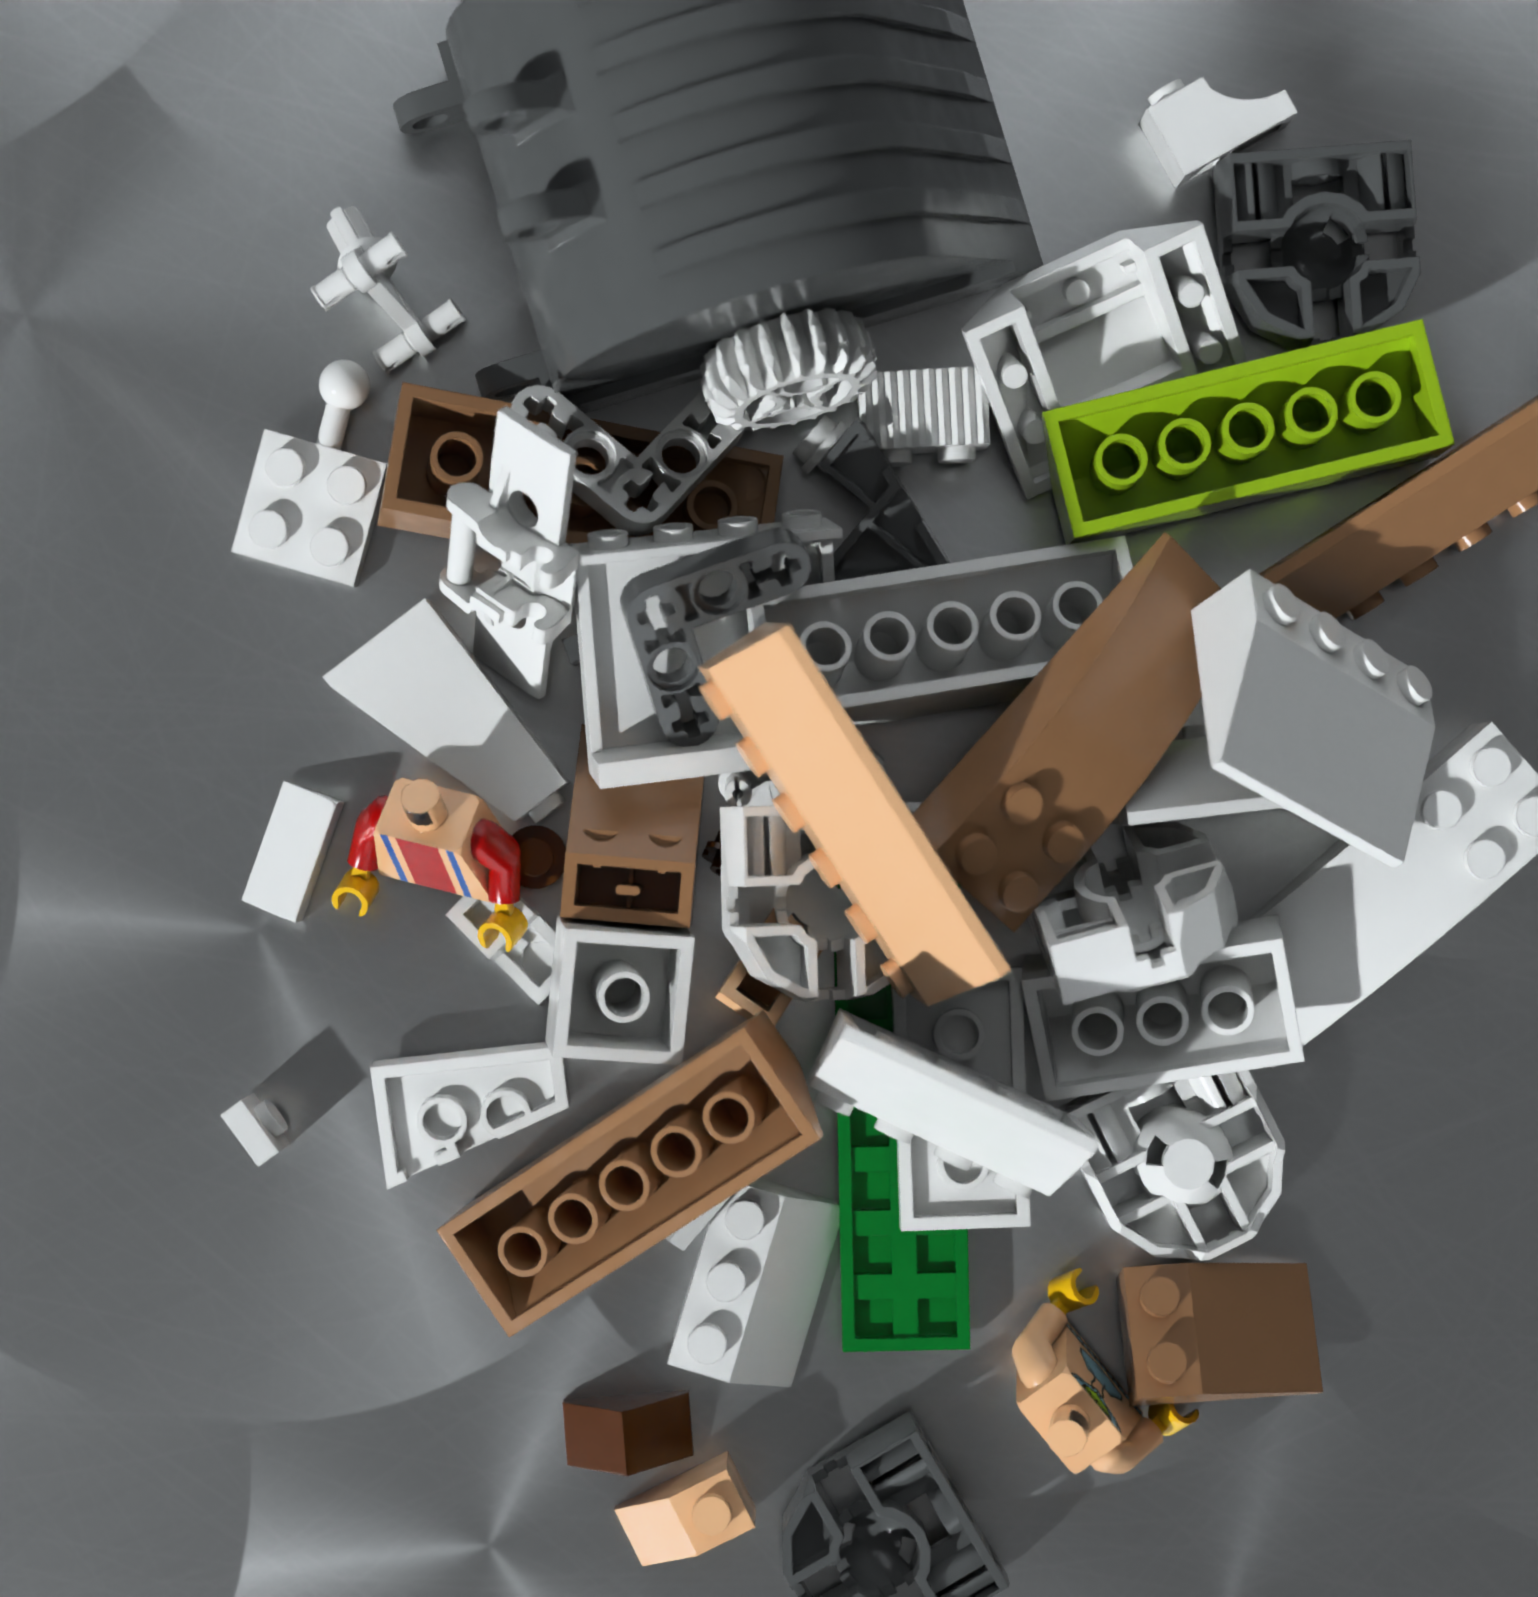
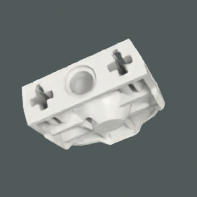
[720,802,921,1002]
[1027,822,1238,1005]
[1058,1070,1285,1261]

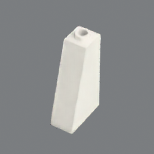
[323,598,571,824]

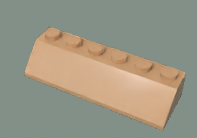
[698,623,1011,1006]

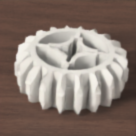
[700,308,878,432]

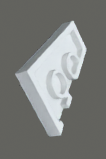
[370,1042,570,1190]

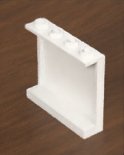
[570,509,843,789]

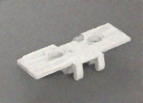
[439,406,580,699]

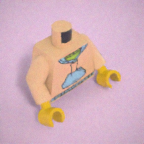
[1012,1268,1199,1474]

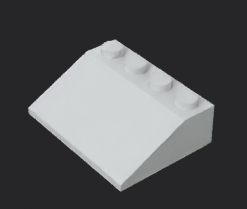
[1191,569,1436,868]
[807,1008,1100,1199]

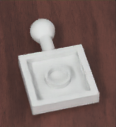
[231,359,387,587]

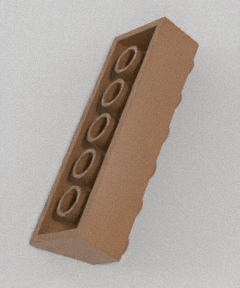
[1259,395,1538,621]
[436,1010,823,1338]

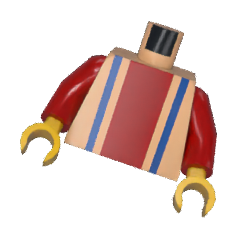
[332,778,528,952]

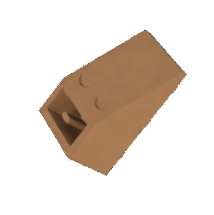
[560,724,705,928]

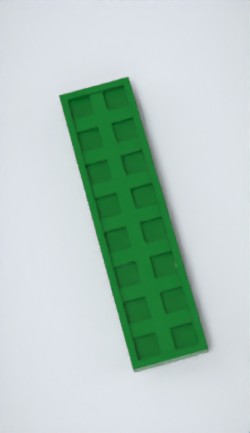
[834,879,970,1352]

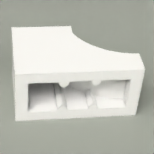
[1139,76,1298,190]

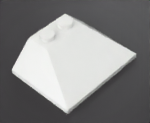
[961,220,1247,500]

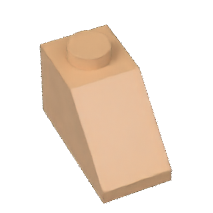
[614,1451,756,1566]

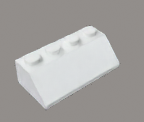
[1021,914,1305,1102]

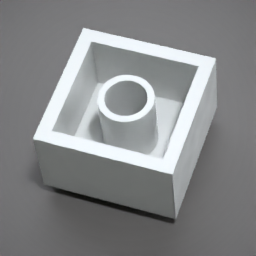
[545,915,695,1065]

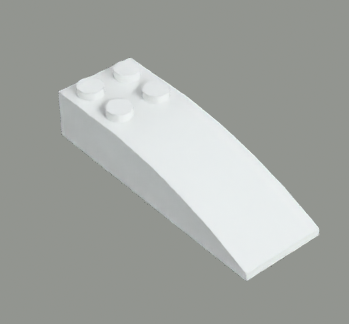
[1249,722,1538,1069]

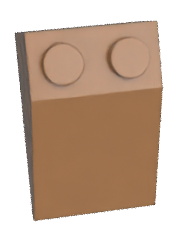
[1116,1263,1323,1407]

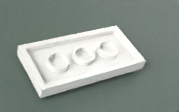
[891,966,1031,1231]

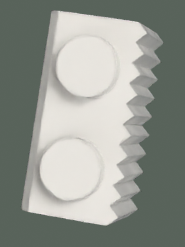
[857,366,990,467]

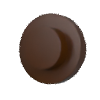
[512,825,566,889]

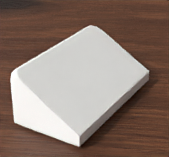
[242,781,345,923]

